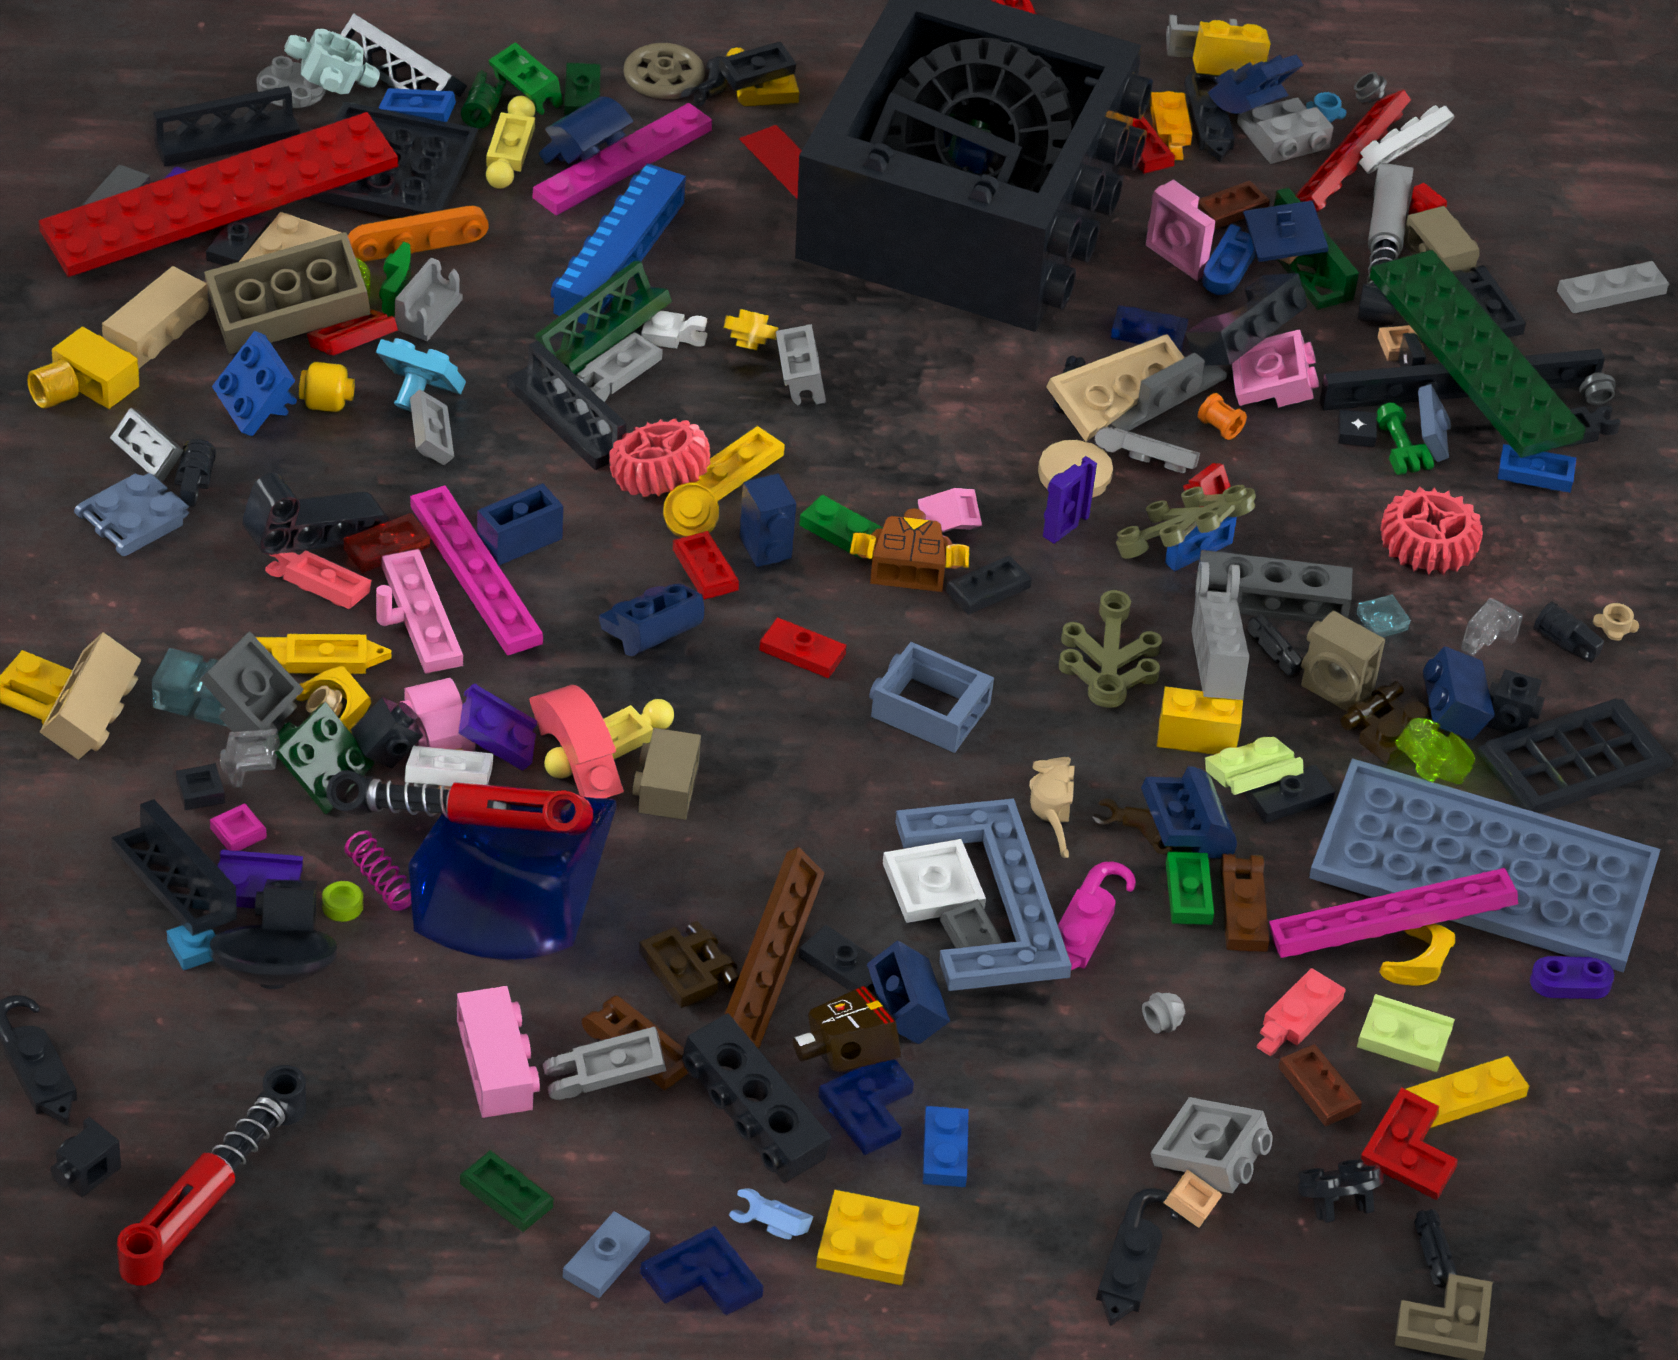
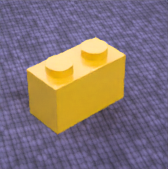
[1193,20,1271,76]
[52,326,139,409]
[1157,686,1243,755]

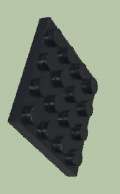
[304,102,479,218]

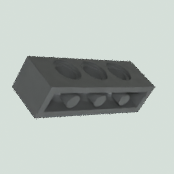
[1194,550,1353,623]

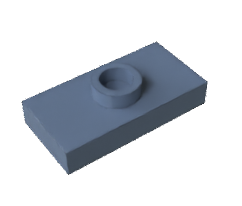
[1418,384,1451,462]
[563,1211,650,1299]

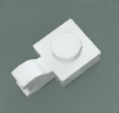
[641,311,707,349]

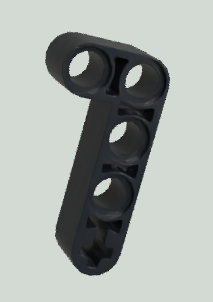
[242,473,391,555]

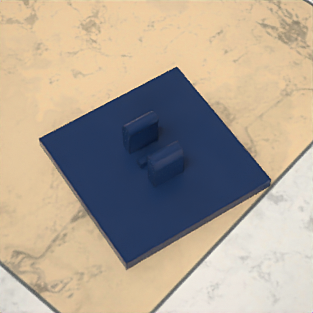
[1243,200,1328,262]

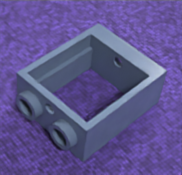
[869,642,994,753]

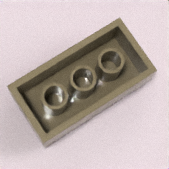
[204,232,370,355]

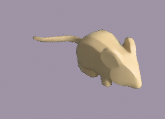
[1029,757,1075,858]

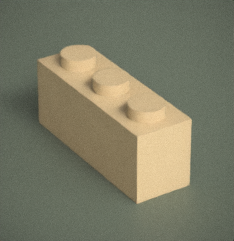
[102,266,209,369]
[40,632,141,760]

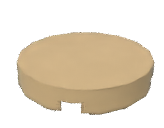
[1038,440,1113,498]

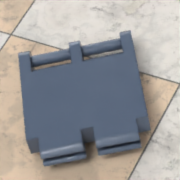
[74,473,189,557]

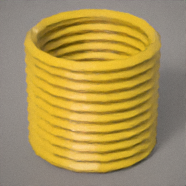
[27,359,79,409]

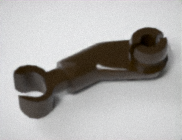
[1092,798,1176,855]

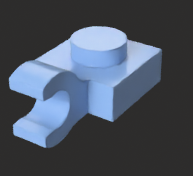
[729,1188,814,1239]

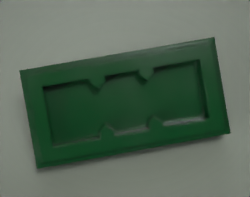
[564,63,601,116]
[460,1150,554,1232]

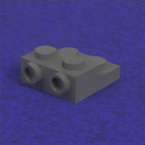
[199,631,304,746]

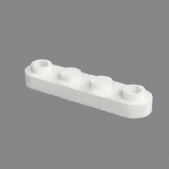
[1359,105,1455,174]

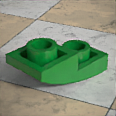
[379,242,411,317]

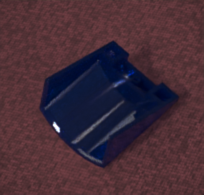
[408,797,616,959]

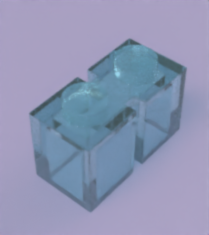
[152,648,228,727]

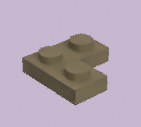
[1394,1274,1493,1360]

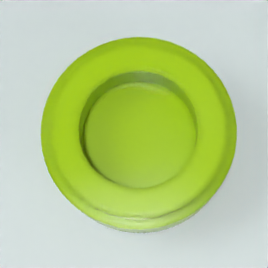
[322,881,364,922]

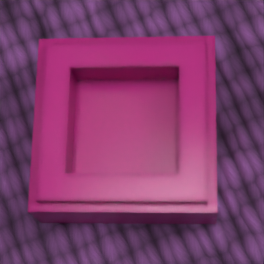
[210,803,267,851]

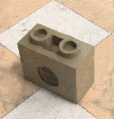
[1301,611,1385,712]

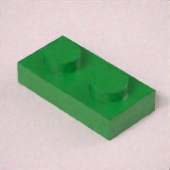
[799,495,883,559]
[1166,852,1214,925]

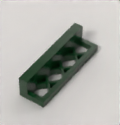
[1274,187,1359,310]
[534,261,672,375]

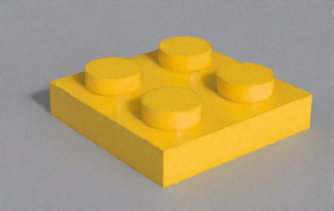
[816,1190,920,1286]

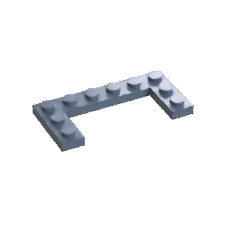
[895,798,1072,991]

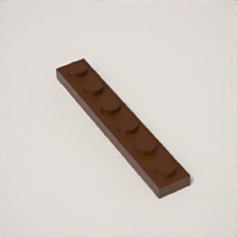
[725,847,825,1049]

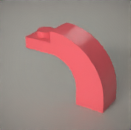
[529,685,624,803]

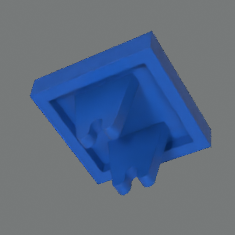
[212,331,297,436]

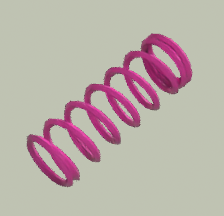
[344,830,417,911]

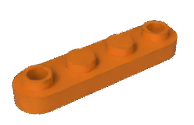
[348,206,489,261]

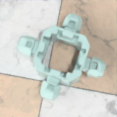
[284,29,380,94]

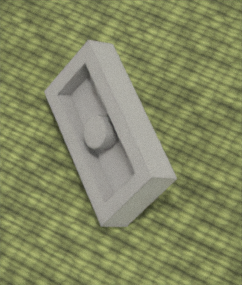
[410,389,454,465]

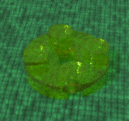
[1396,718,1475,784]

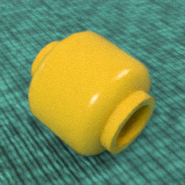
[299,362,355,412]

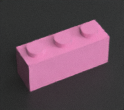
[457,986,540,1118]

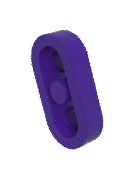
[1530,956,1614,999]

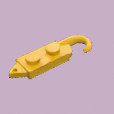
[256,634,391,674]

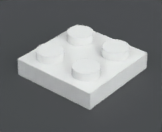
[405,746,493,789]
[883,839,986,923]

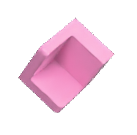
[917,488,982,532]

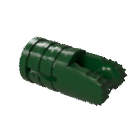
[461,70,506,129]

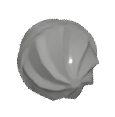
[1142,992,1185,1033]

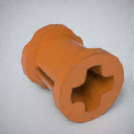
[1197,393,1247,440]

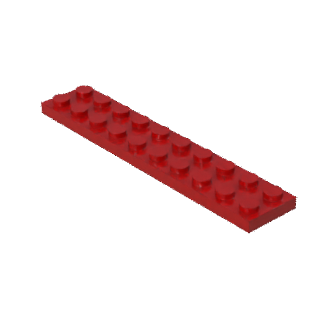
[39,112,398,277]

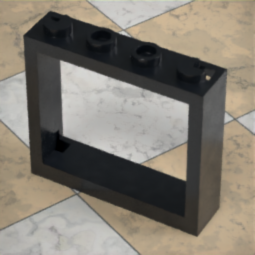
[870,92,1026,185]

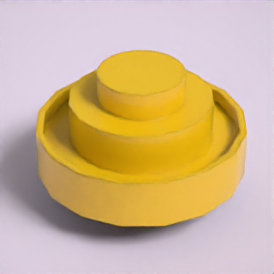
[723,309,779,350]
[663,483,719,538]

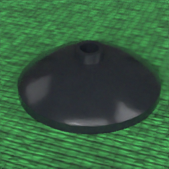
[209,924,337,989]

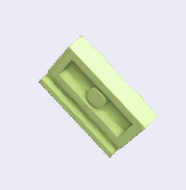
[1205,736,1303,795]
[1357,994,1455,1072]

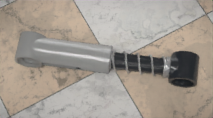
[1357,162,1413,325]

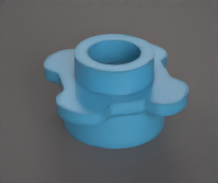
[1306,92,1346,123]

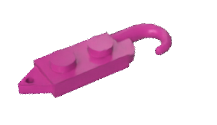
[1058,861,1136,970]

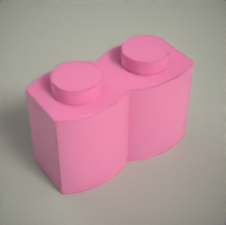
[400,678,475,751]

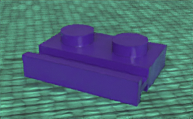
[1043,456,1097,544]
[458,684,538,771]
[218,850,303,908]

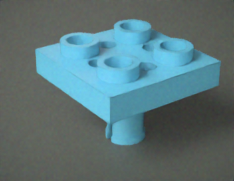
[376,338,466,412]

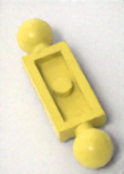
[486,96,535,189]
[544,699,674,779]

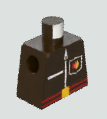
[793,986,901,1072]

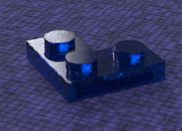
[1111,305,1189,352]
[818,1059,914,1156]
[640,1226,764,1316]

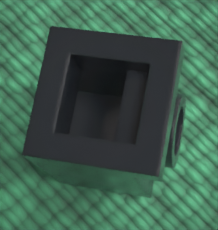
[50,1117,121,1197]

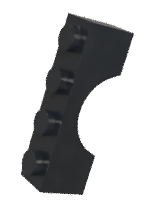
[1186,273,1307,366]

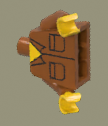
[849,508,969,592]

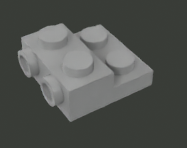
[1237,97,1334,164]
[1150,1097,1272,1193]

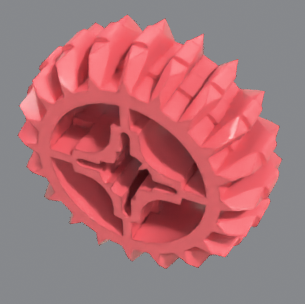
[609,419,711,497]
[1380,487,1483,575]

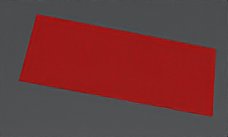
[739,125,802,199]

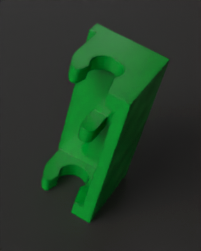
[488,42,563,115]

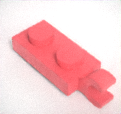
[265,550,371,609]
[1257,968,1345,1056]

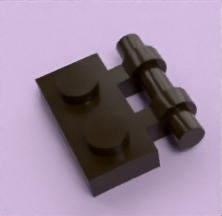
[1340,681,1440,764]
[639,921,740,1008]

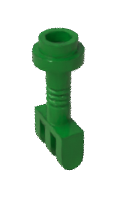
[1376,403,1434,475]

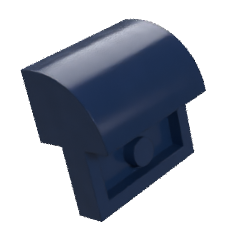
[1208,54,1304,114]
[538,96,634,165]
[598,583,704,656]
[1141,766,1237,858]

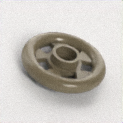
[623,43,705,99]

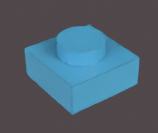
[167,925,216,971]

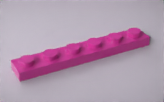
[533,103,712,216]
[411,486,543,656]
[1269,868,1518,958]

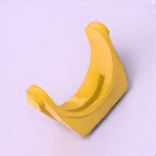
[296,666,371,733]
[1380,924,1455,986]

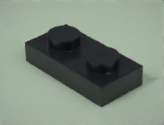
[719,41,796,91]

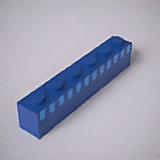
[550,163,686,325]

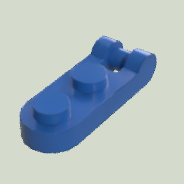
[1202,224,1256,295]

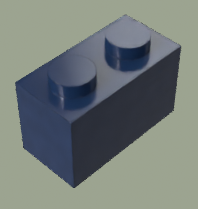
[739,473,796,567]
[477,483,564,566]
[1422,646,1495,740]
[867,940,950,1044]

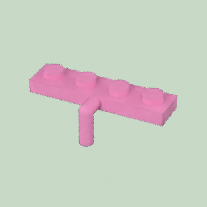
[376,549,463,674]

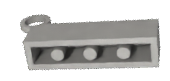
[1191,562,1249,700]

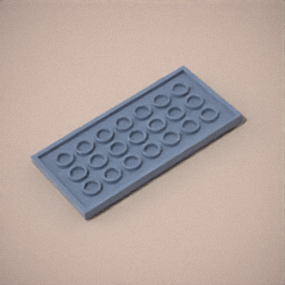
[1309,758,1661,973]

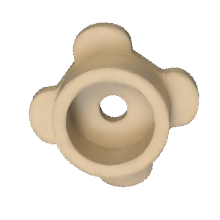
[1593,603,1639,641]

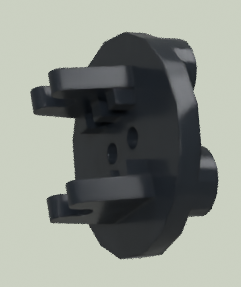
[1297,1159,1385,1223]

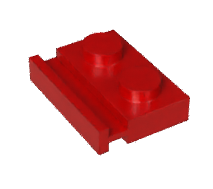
[307,309,398,355]

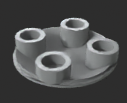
[256,56,326,108]

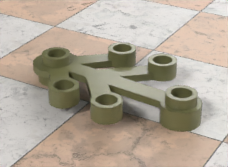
[1116,485,1256,559]
[1058,590,1162,708]

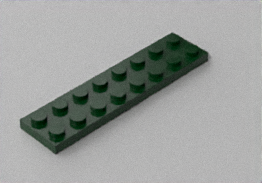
[1370,249,1586,458]

